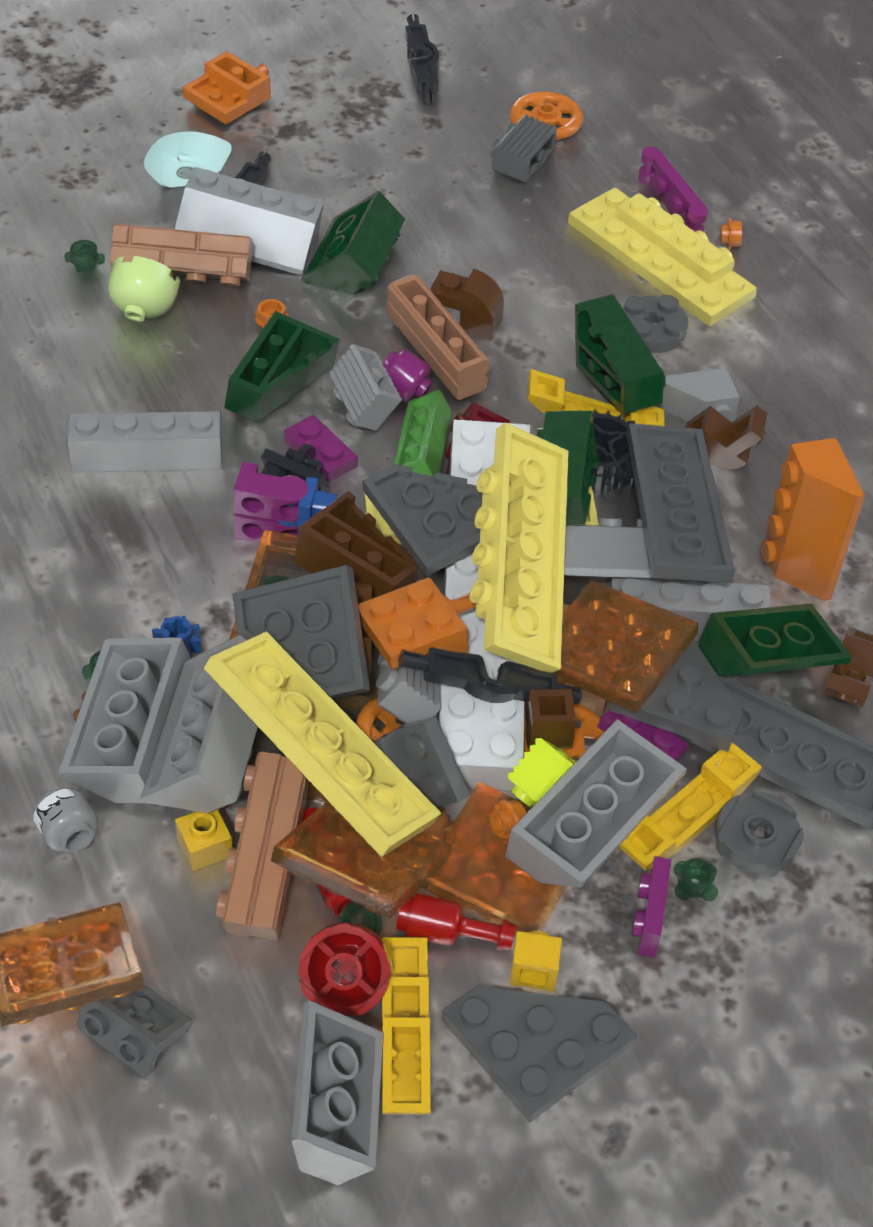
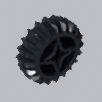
[580,408,635,498]

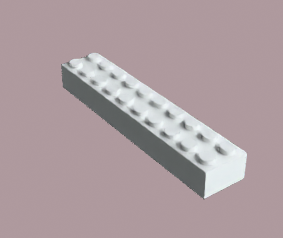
[438,420,530,791]

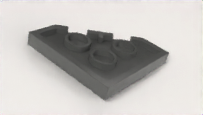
[362,464,483,576]
[232,565,370,699]
[610,620,743,752]
[441,986,638,1123]

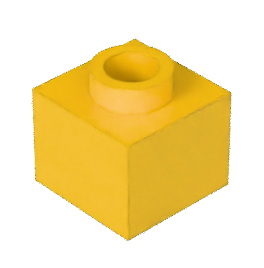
[175,809,233,872]
[509,931,562,992]

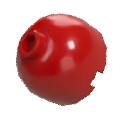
[299,922,392,1017]

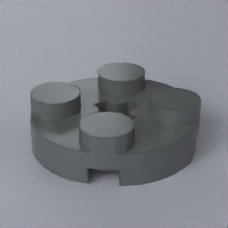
[623,295,688,353]
[715,792,804,878]

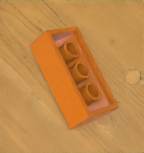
[760,438,865,601]

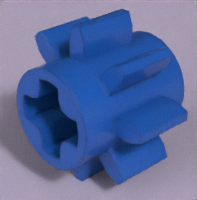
[152,616,202,658]

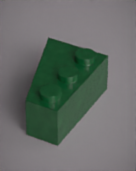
[575,294,666,414]
[224,311,340,423]
[537,410,600,524]

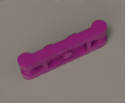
[638,146,708,232]

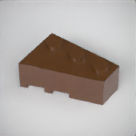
[294,491,419,599]

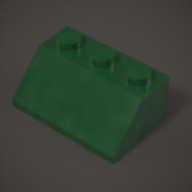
[301,191,405,294]
[698,603,853,676]

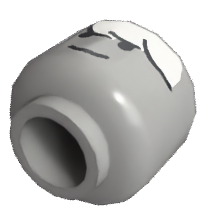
[33,788,98,853]

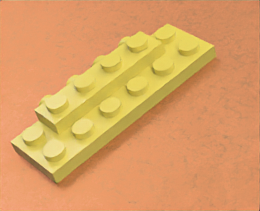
[568,187,757,327]
[470,423,568,673]
[204,631,442,857]

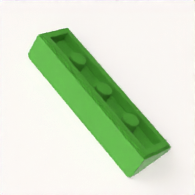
[393,390,451,477]

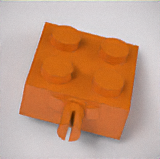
[182,51,271,124]
[358,577,476,669]

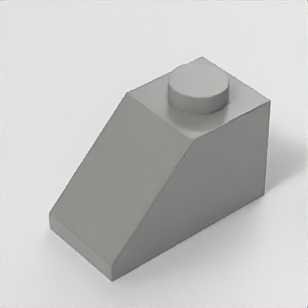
[656,368,740,422]

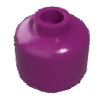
[383,349,433,403]

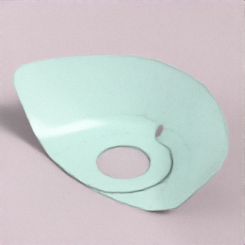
[144,131,232,188]

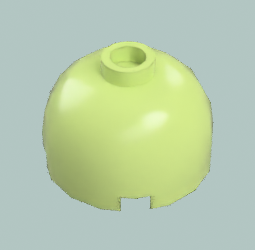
[108,256,180,322]

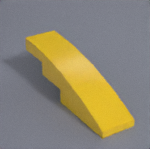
[382,937,431,1115]

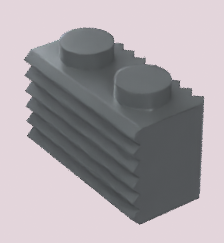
[490,114,557,183]

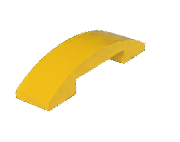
[527,369,665,426]
[619,742,762,871]

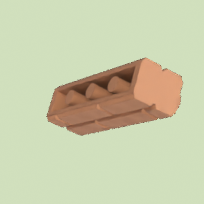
[110,224,253,287]
[386,274,490,400]
[216,752,310,940]

